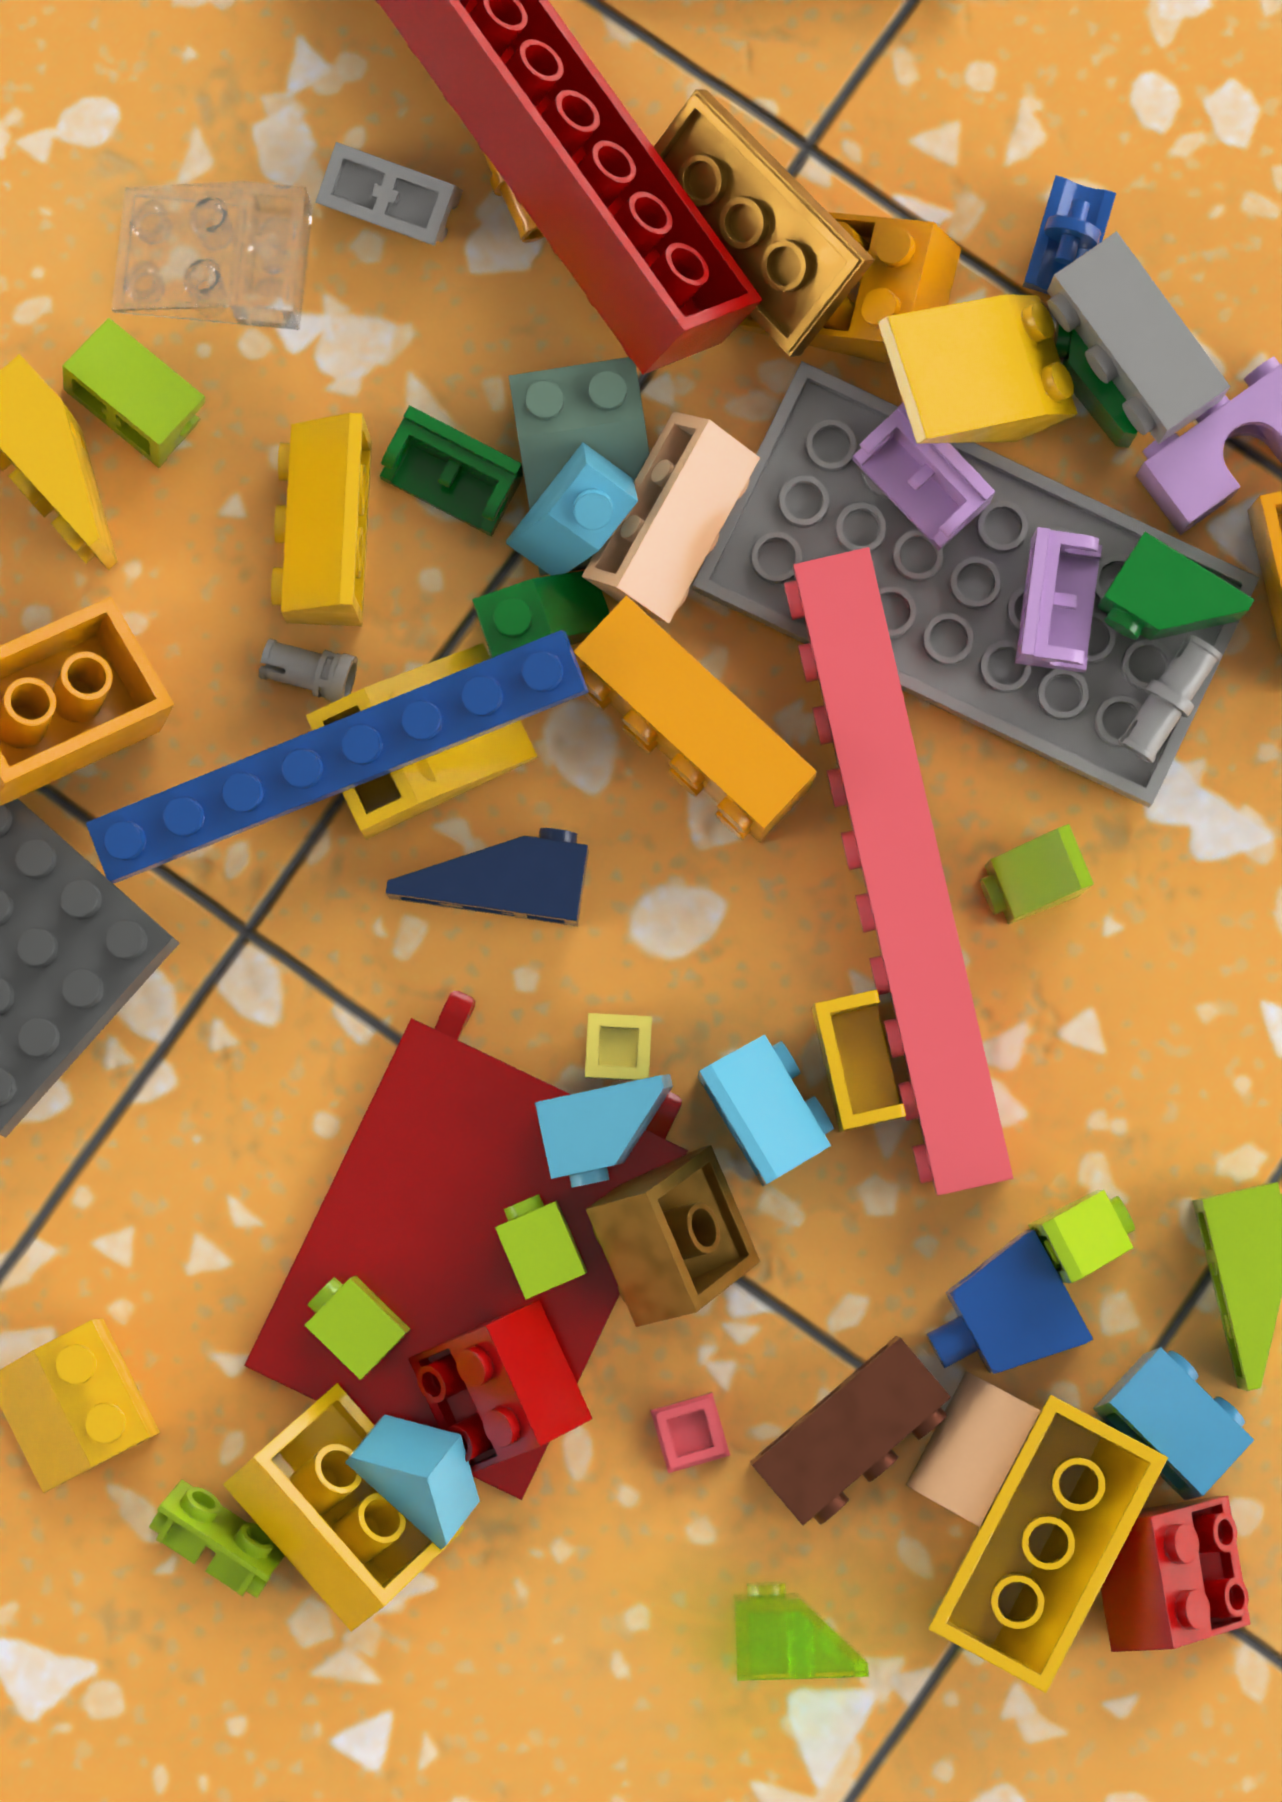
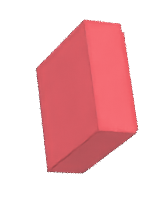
[650,1392,730,1473]

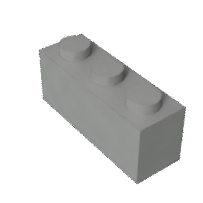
[1047,231,1231,444]

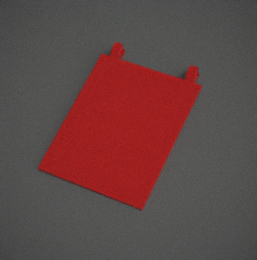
[244,991,688,1500]

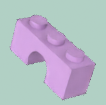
[1136,356,1282,535]

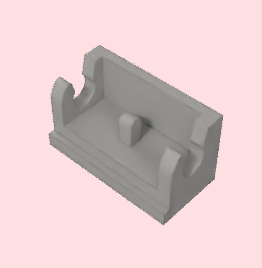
[315,142,463,246]

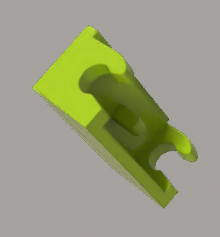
[62,318,205,468]

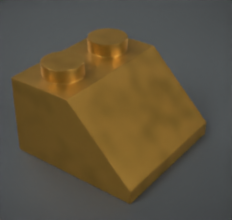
[586,1145,760,1327]

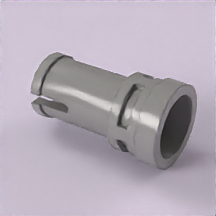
[259,639,358,702]

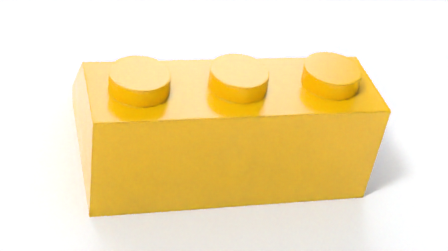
[271,412,372,627]
[223,1383,465,1632]

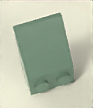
[509,357,649,576]

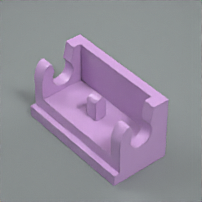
[852,403,995,551]
[1015,527,1102,673]

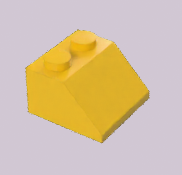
[0,1318,160,1493]

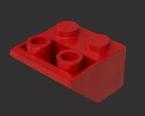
[408,1300,593,1472]
[1101,1495,1251,1652]

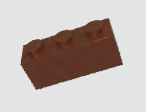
[750,1336,951,1525]

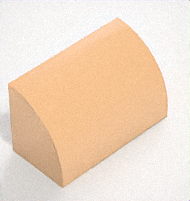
[906,1371,1041,1527]

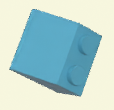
[697,1035,834,1186]

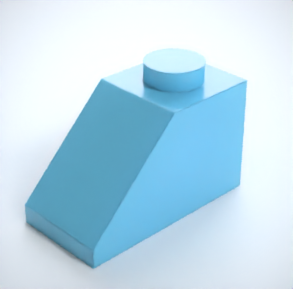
[506,442,638,576]
[535,1074,673,1188]

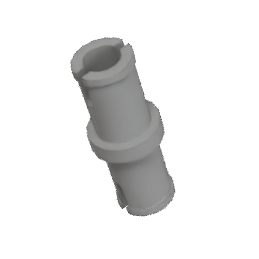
[1118,634,1222,763]

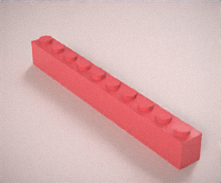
[784,547,1014,1196]

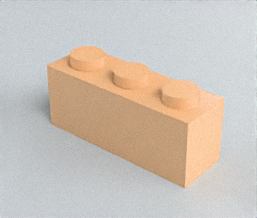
[582,411,760,624]

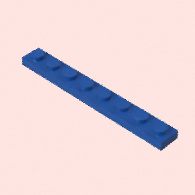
[86,630,589,883]

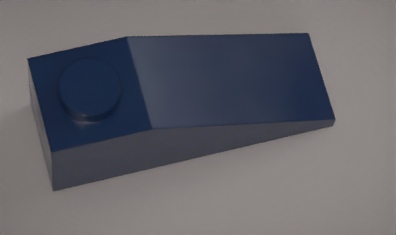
[386,828,589,927]

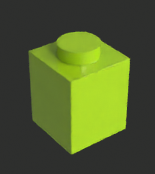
[495,1194,587,1300]
[305,1276,411,1380]

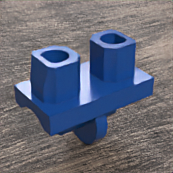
[1023,175,1116,294]

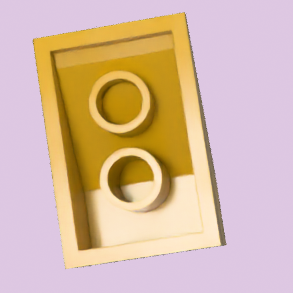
[877,294,1078,444]

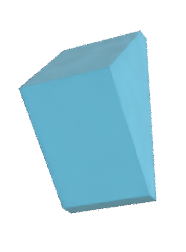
[345,1415,480,1549]

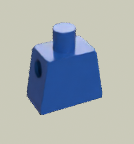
[926,1230,1093,1374]

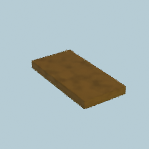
[654,89,875,357]

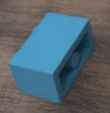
[1093,1347,1254,1500]

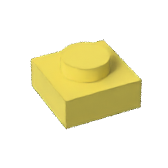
[585,1013,652,1081]

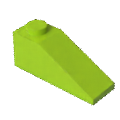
[1192,1182,1282,1391]

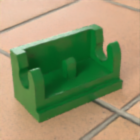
[380,405,524,537]

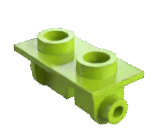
[149,1479,285,1598]

